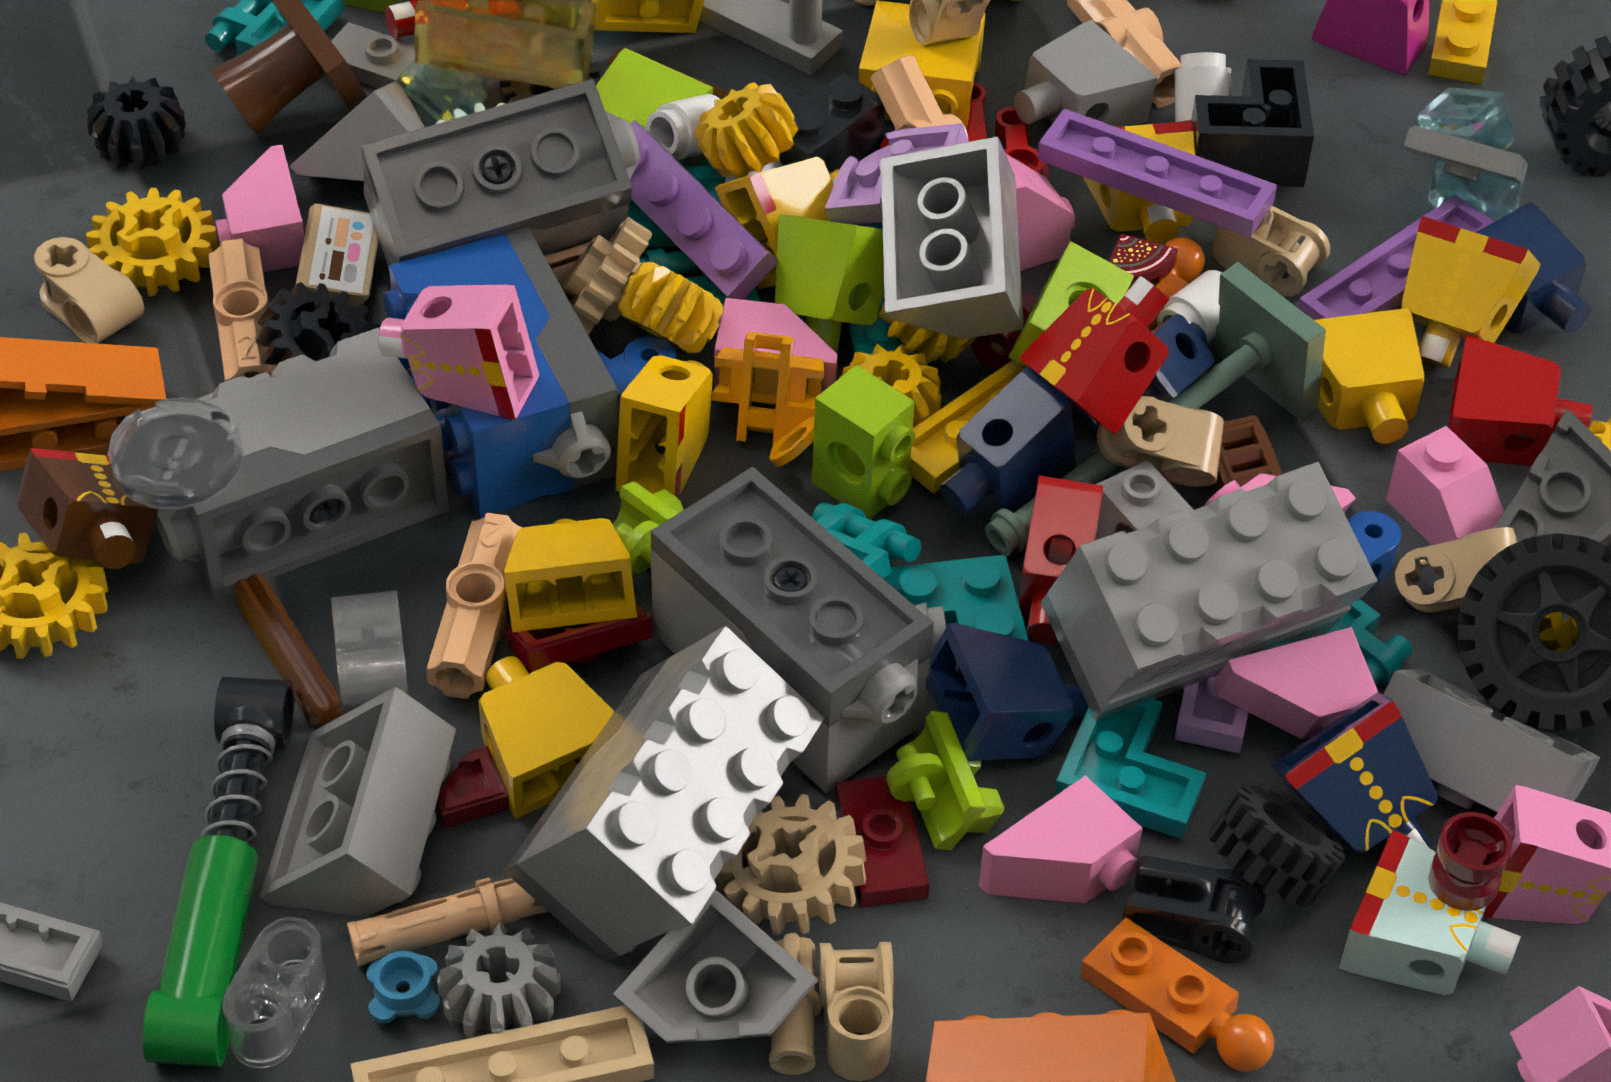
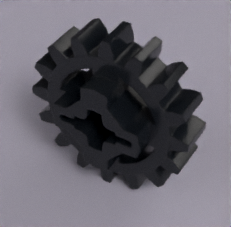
[255,282,381,365]

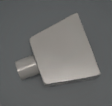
[1014,20,1157,127]

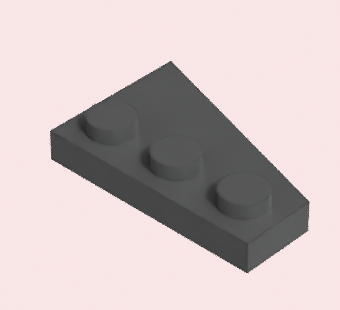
[1495,408,1611,544]

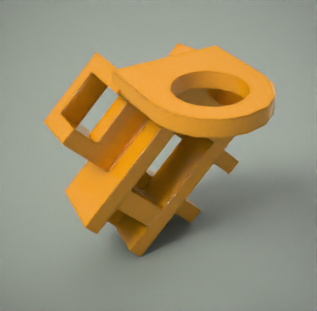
[712,331,824,467]

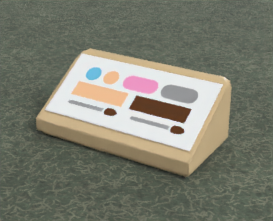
[296,203,379,309]

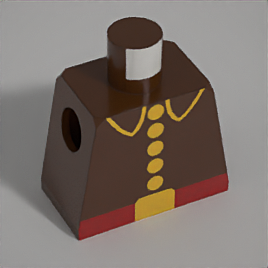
[16,448,158,569]

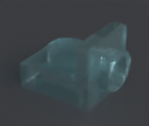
[396,40,495,121]
[1417,87,1514,150]

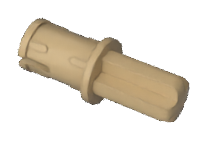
[769,933,821,1075]

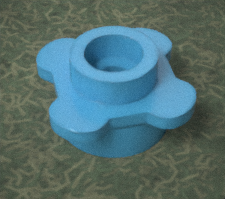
[366,951,440,1023]

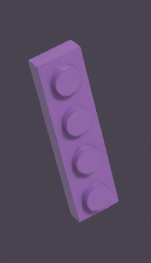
[1037,109,1277,238]
[630,120,779,300]
[1297,195,1495,320]

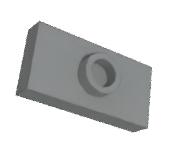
[331,22,445,102]
[1404,125,1528,184]
[0,902,104,1002]

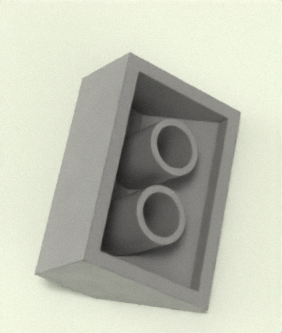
[881,137,1024,339]
[1384,668,1600,812]
[259,686,456,917]

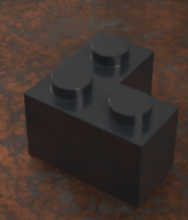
[1191,59,1314,187]
[739,73,885,173]

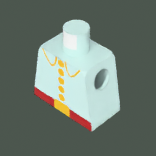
[1339,830,1521,995]

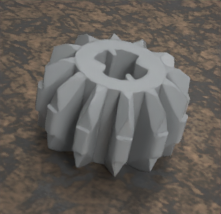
[437,921,561,1038]

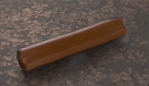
[233,573,342,727]

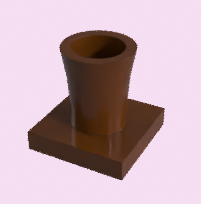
[209,0,367,134]

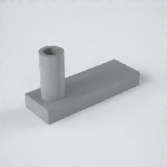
[699,0,843,76]

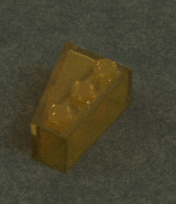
[415,0,596,89]

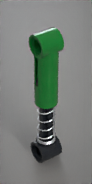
[143,677,295,1067]

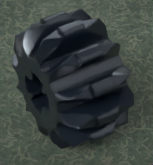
[86,76,186,169]

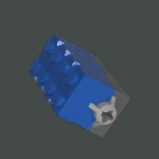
[383,226,619,517]

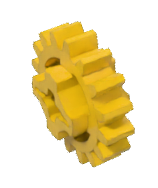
[86,188,219,296]
[0,532,109,659]

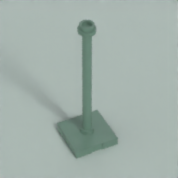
[985,262,1326,556]

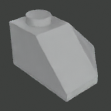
[289,81,424,181]
[613,889,819,1043]

